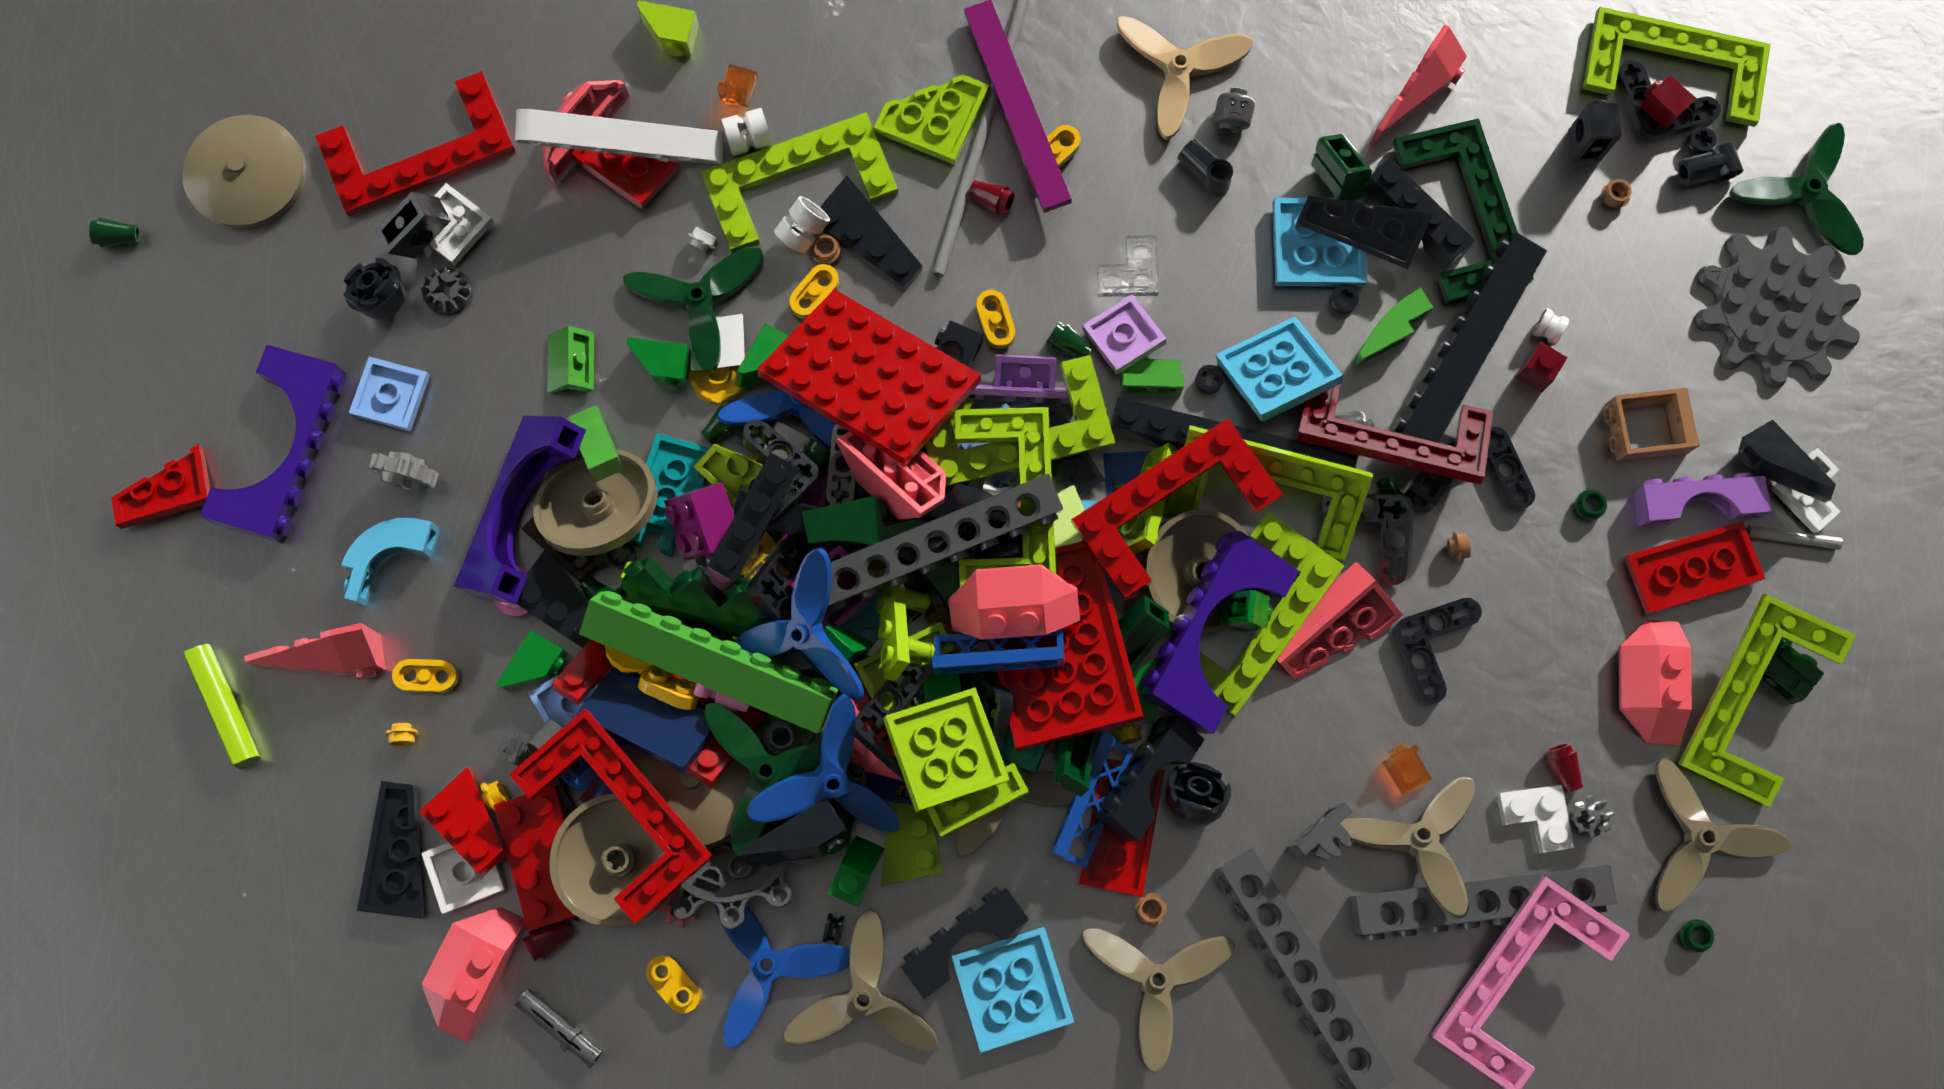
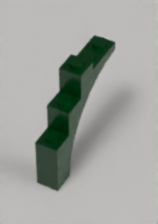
[800,495,975,634]
[584,555,785,661]
[1047,595,1170,797]

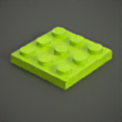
[883,687,1010,813]

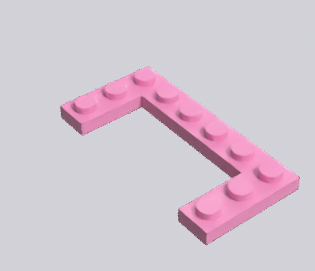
[1431,875,1630,1089]

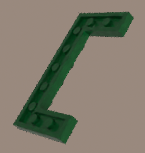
[1392,118,1534,304]

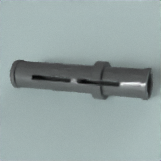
[514,989,603,1068]

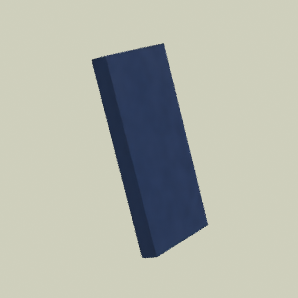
[576,667,713,774]

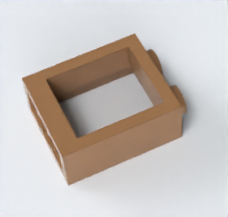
[1603,388,1700,462]

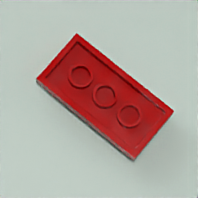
[1624,521,1766,615]
[1078,758,1165,897]
[494,785,576,931]

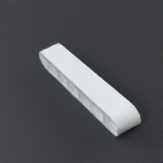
[515,109,724,164]

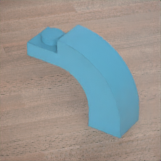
[341,518,440,607]

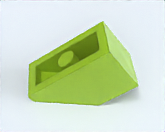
[637,0,699,57]

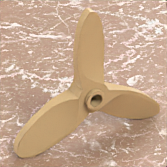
[1117,16,1253,140]

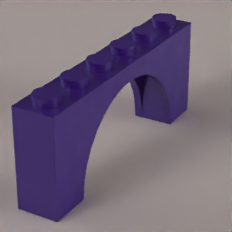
[200,345,346,544]
[453,416,586,605]
[1140,531,1299,734]

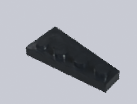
[820,175,922,291]
[1296,195,1433,269]
[357,781,425,919]

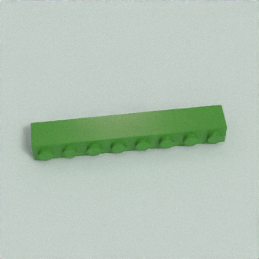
[579,591,838,734]

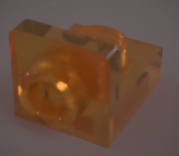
[717,64,758,107]
[1383,743,1432,795]

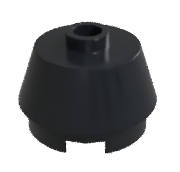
[343,258,406,320]

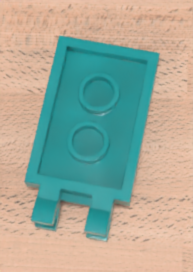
[630,433,710,557]

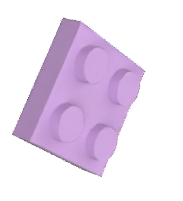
[1082,294,1167,375]

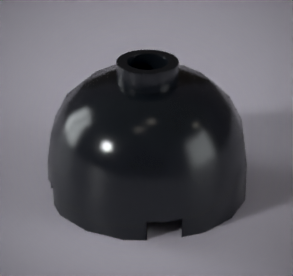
[1165,762,1231,827]

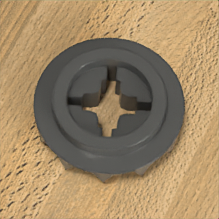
[421,265,471,314]

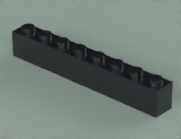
[1392,232,1547,443]
[1110,397,1358,468]

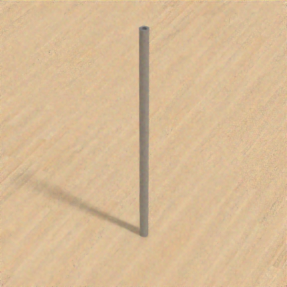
[932,0,1029,277]

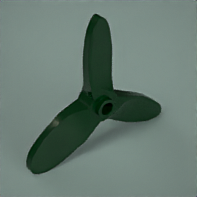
[1729,122,1864,255]
[623,247,763,373]
[704,703,853,856]

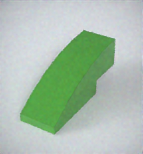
[1353,288,1434,368]
[569,405,625,482]

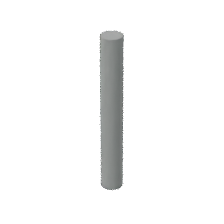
[1746,525,1843,550]

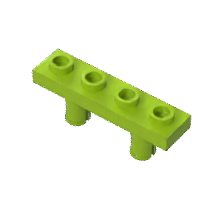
[876,562,935,681]

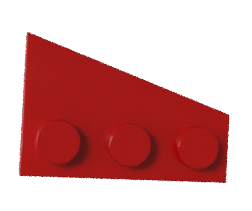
[571,150,680,209]
[111,444,210,529]
[419,767,507,878]

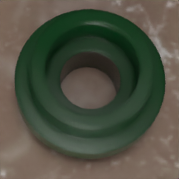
[1575,489,1607,520]
[1680,919,1714,952]

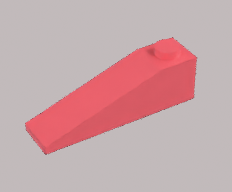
[1371,24,1467,144]
[1277,562,1403,680]
[244,623,386,680]

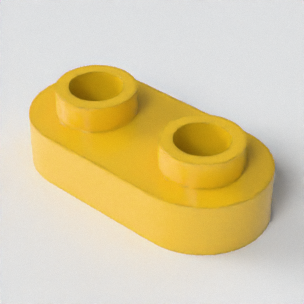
[1047,125,1081,168]
[789,264,839,319]
[976,289,1015,349]
[392,659,459,693]
[638,667,700,710]
[646,955,701,1013]

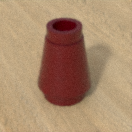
[969,180,1015,214]
[1545,743,1583,792]
[522,920,574,961]

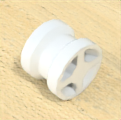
[1532,308,1569,346]

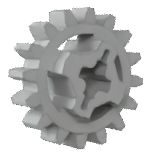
[367,451,439,491]

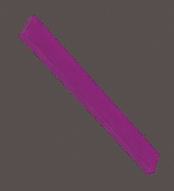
[964,0,1072,213]

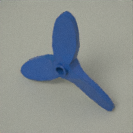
[718,390,849,457]
[735,548,864,700]
[747,694,900,832]
[715,905,850,1048]

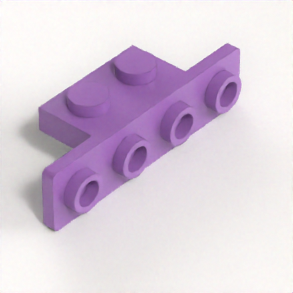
[969,354,1070,404]

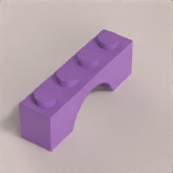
[1633,472,1772,527]

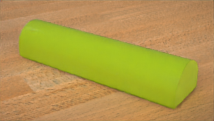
[183,644,261,770]

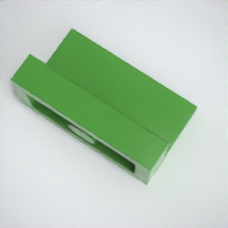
[547,326,594,394]
[1120,359,1184,396]

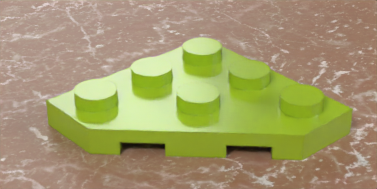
[874,74,989,165]

